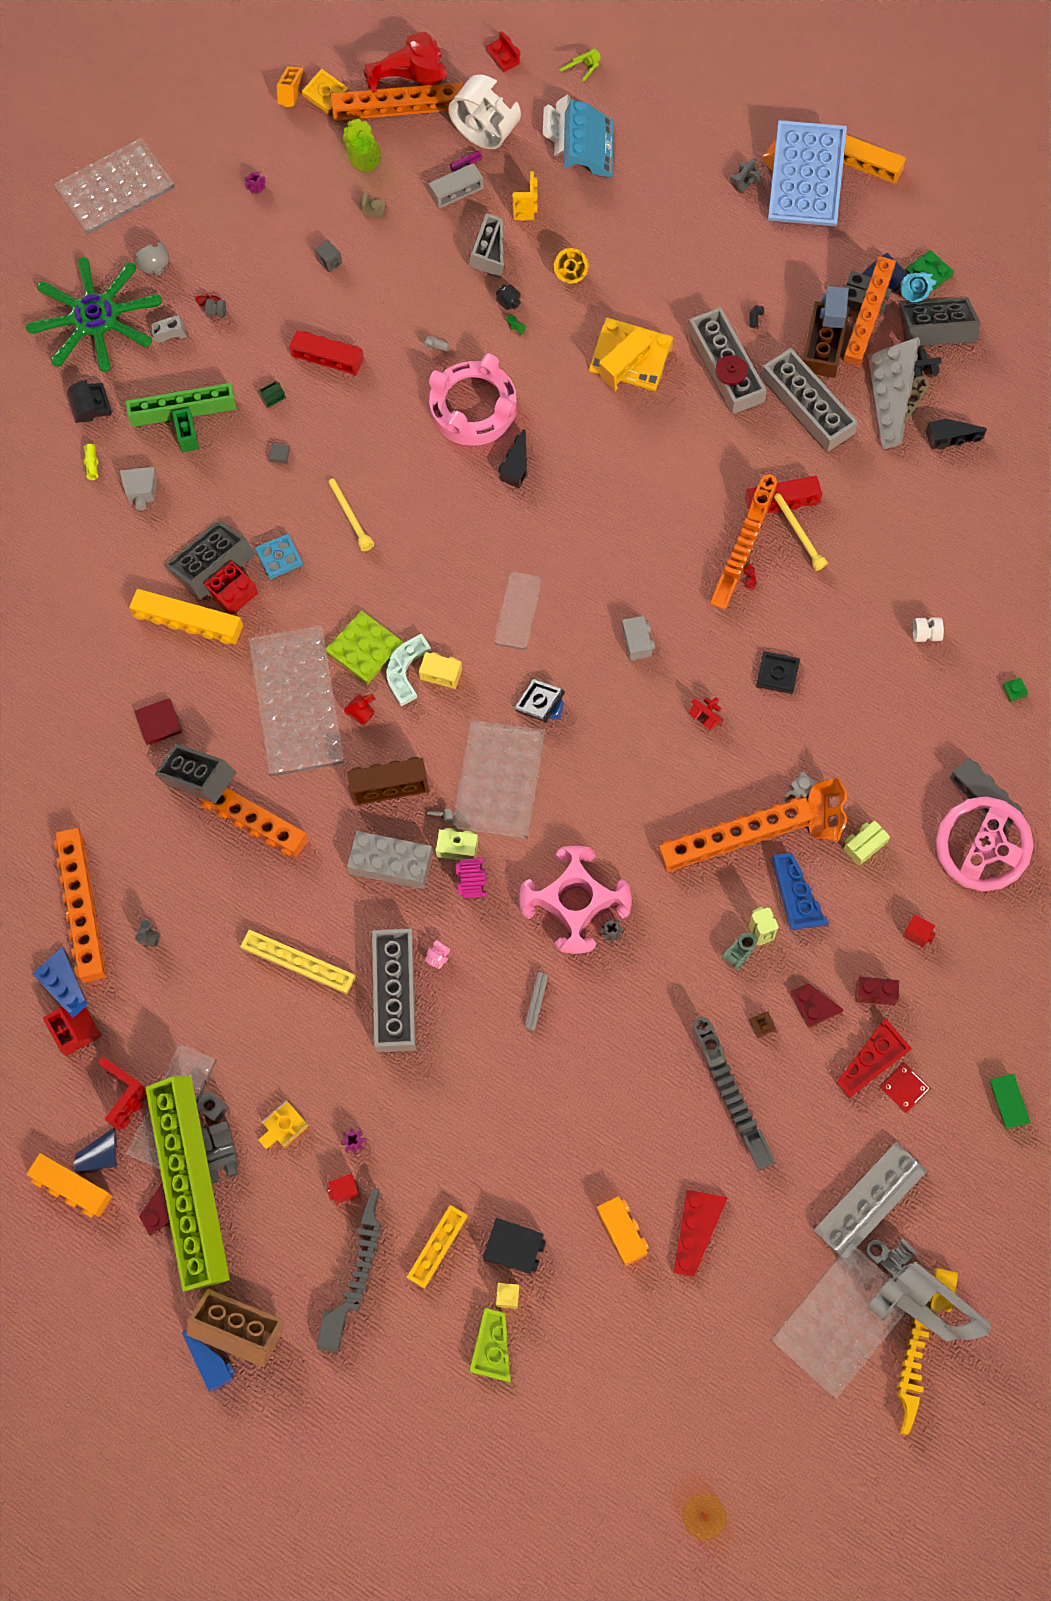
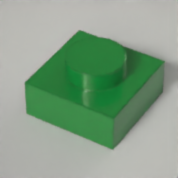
[1002,677,1029,702]

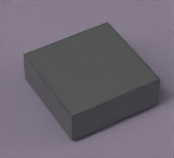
[269,443,290,464]

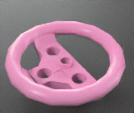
[936,796,1034,892]

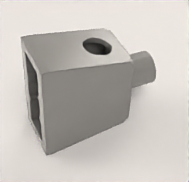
[120,467,158,510]

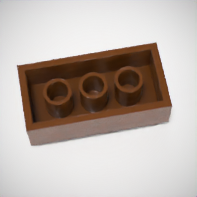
[803,301,850,378]
[347,757,429,806]

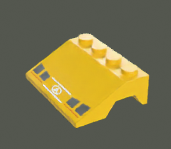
[589,318,673,392]

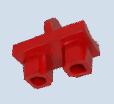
[688,697,724,730]

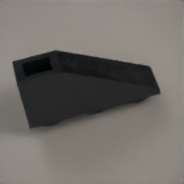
[926,419,987,450]
[498,429,527,489]

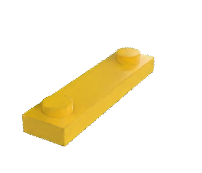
[406,1205,468,1289]

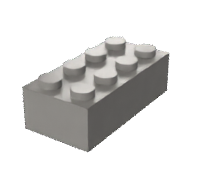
[347,831,433,889]

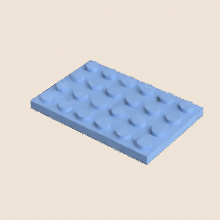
[768,120,847,226]

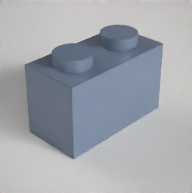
[820,286,849,328]

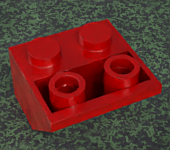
[203,560,258,615]
[43,1007,101,1056]

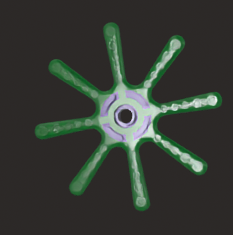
[26,257,162,372]

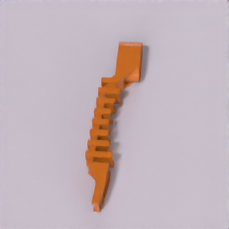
[710,474,777,611]

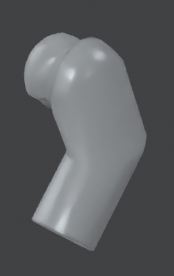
[424,336,450,352]

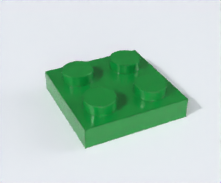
[905,249,955,294]

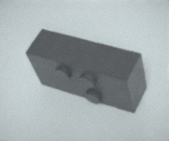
[155,744,237,804]

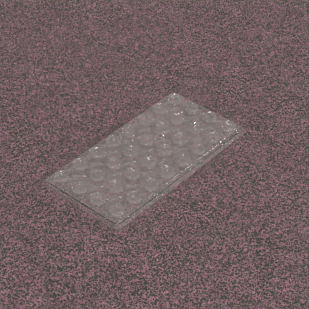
[249,625,345,777]

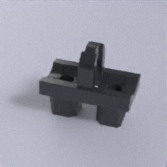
[913,349,942,380]

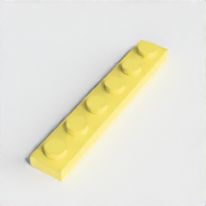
[240,930,356,994]

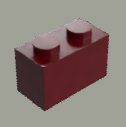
[855,976,899,1006]

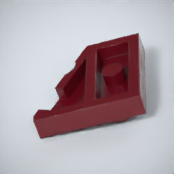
[790,983,843,1028]
[139,1181,170,1235]

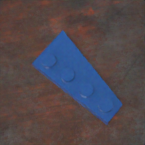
[772,853,829,931]
[32,947,88,1017]

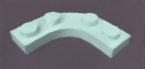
[387,634,431,707]

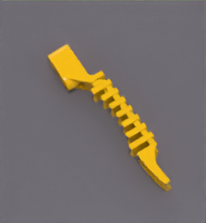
[897,1268,958,1436]

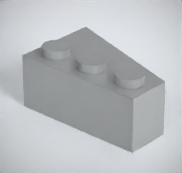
[469,213,504,277]

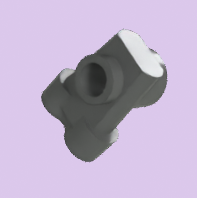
[135,920,160,947]

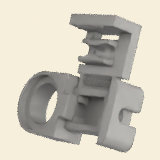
[866,1239,917,1277]

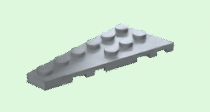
[868,337,920,450]

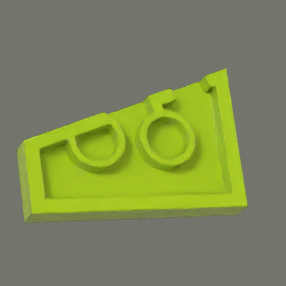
[469,1308,511,1383]

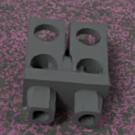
[845,270,892,314]
[202,1121,240,1184]

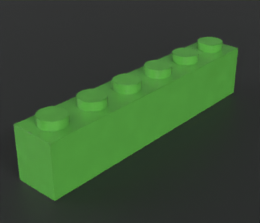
[126,383,237,427]

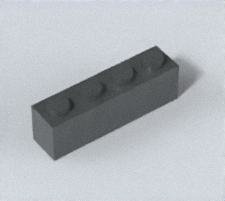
[950,758,1024,833]

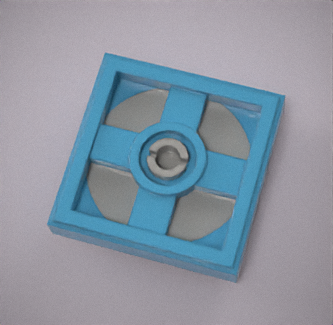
[255,534,303,580]

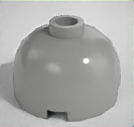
[133,242,169,275]

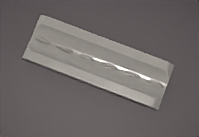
[813,1142,927,1260]

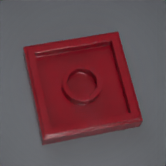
[134,698,182,745]

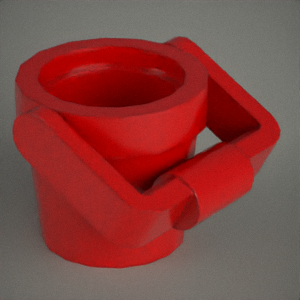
[344,693,375,725]

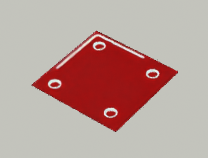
[880,1062,931,1113]

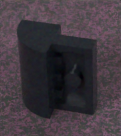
[67,380,112,423]

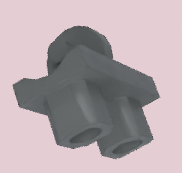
[730,159,761,193]

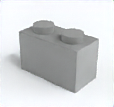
[622,616,655,661]

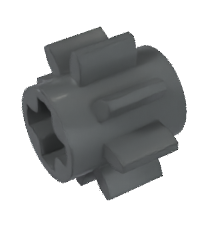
[599,918,624,944]

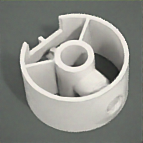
[449,75,521,149]

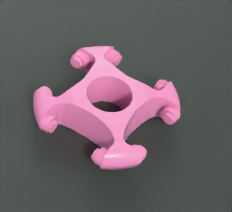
[519,845,632,954]

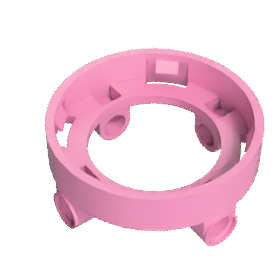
[429,354,517,446]

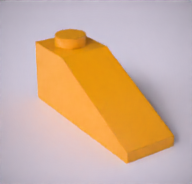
[277,66,303,107]

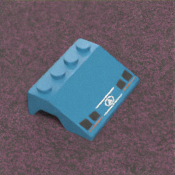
[563,100,613,178]

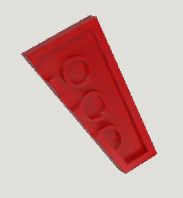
[836,1018,912,1099]
[673,1190,728,1277]

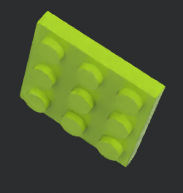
[325,610,403,685]

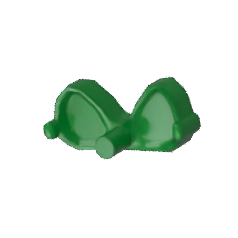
[505,316,526,335]

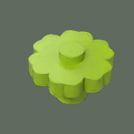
[343,119,374,155]

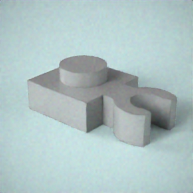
[784,772,816,801]

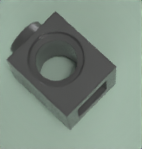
[314,240,342,272]
[196,1090,229,1124]

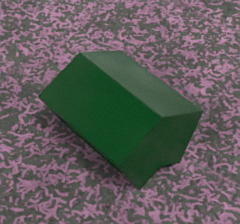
[257,381,286,408]

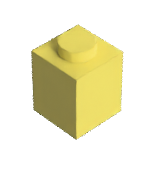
[496,1283,520,1309]

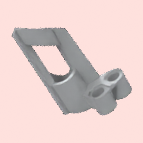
[867,1261,991,1342]

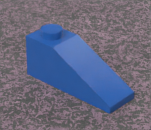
[182,1330,235,1392]

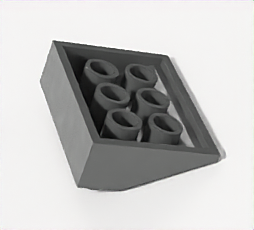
[899,297,980,347]
[164,521,255,599]

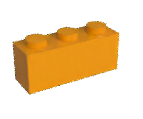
[596,1196,649,1266]

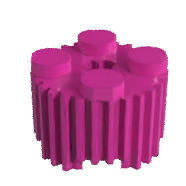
[456,857,487,898]

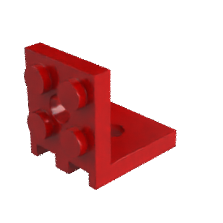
[98,1057,147,1132]

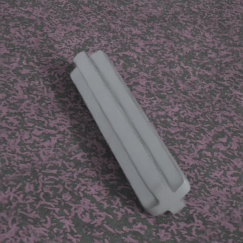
[525,972,548,1030]

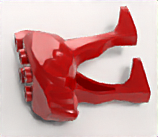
[363,31,447,93]

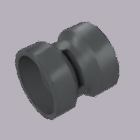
[205,299,226,318]

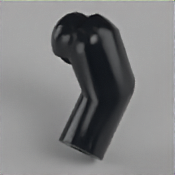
[749,305,764,328]

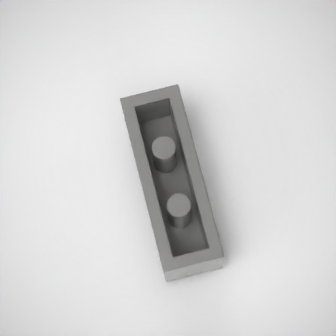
[429,163,484,208]

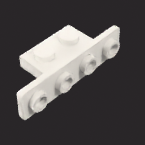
[543,95,570,157]

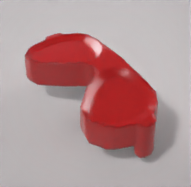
[195,293,220,306]
[744,564,756,590]

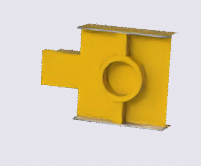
[258,1100,309,1149]

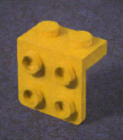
[513,171,538,221]

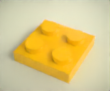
[302,69,348,114]

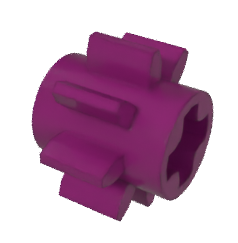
[245,172,266,194]
[340,1128,366,1155]

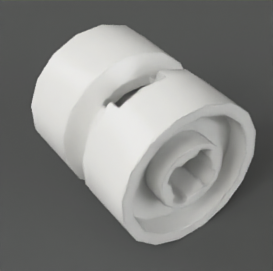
[913,617,944,642]

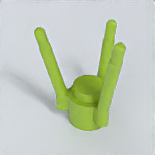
[559,48,601,82]

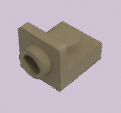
[360,192,386,219]

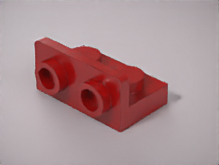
[486,31,521,72]

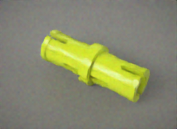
[84,444,98,480]

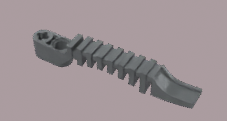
[692,1017,775,1171]
[317,1188,382,1354]

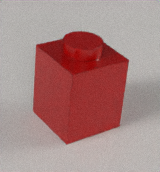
[903,914,936,947]
[327,1174,360,1205]

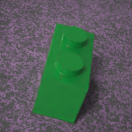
[172,408,200,453]

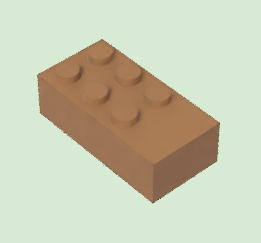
[187,1289,284,1367]

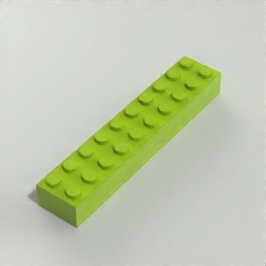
[145,1076,230,1292]

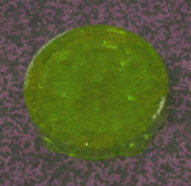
[347,136,381,172]

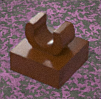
[749,1011,776,1038]

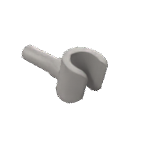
[427,809,454,822]

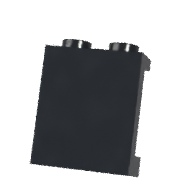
[483,1218,546,1276]

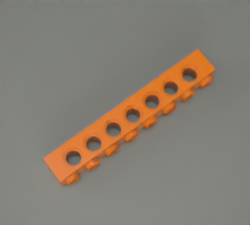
[331,82,464,121]
[659,797,814,872]
[54,828,107,983]

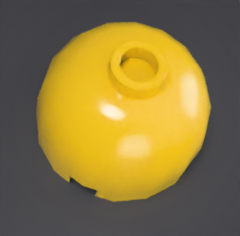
[554,248,589,284]

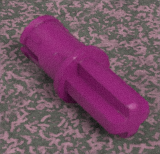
[449,150,482,172]

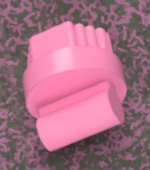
[424,940,450,969]

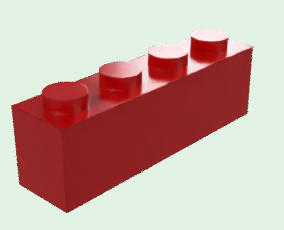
[289,330,364,375]
[745,475,822,513]

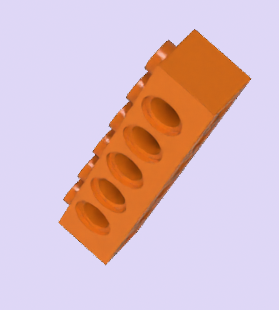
[844,256,896,366]
[198,787,309,858]

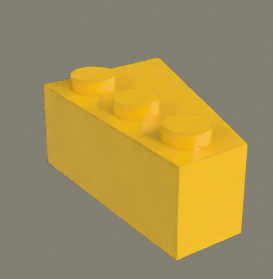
[599,327,653,391]

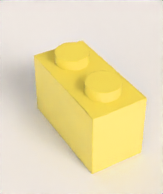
[419,652,462,689]

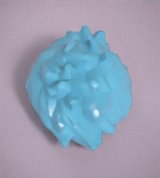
[900,272,936,303]

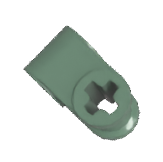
[721,933,757,971]

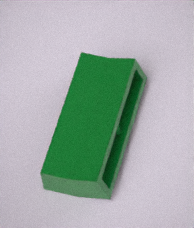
[990,1073,1030,1130]

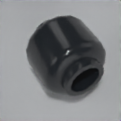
[495,284,521,310]

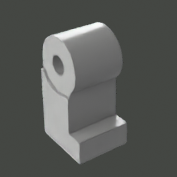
[151,315,187,342]

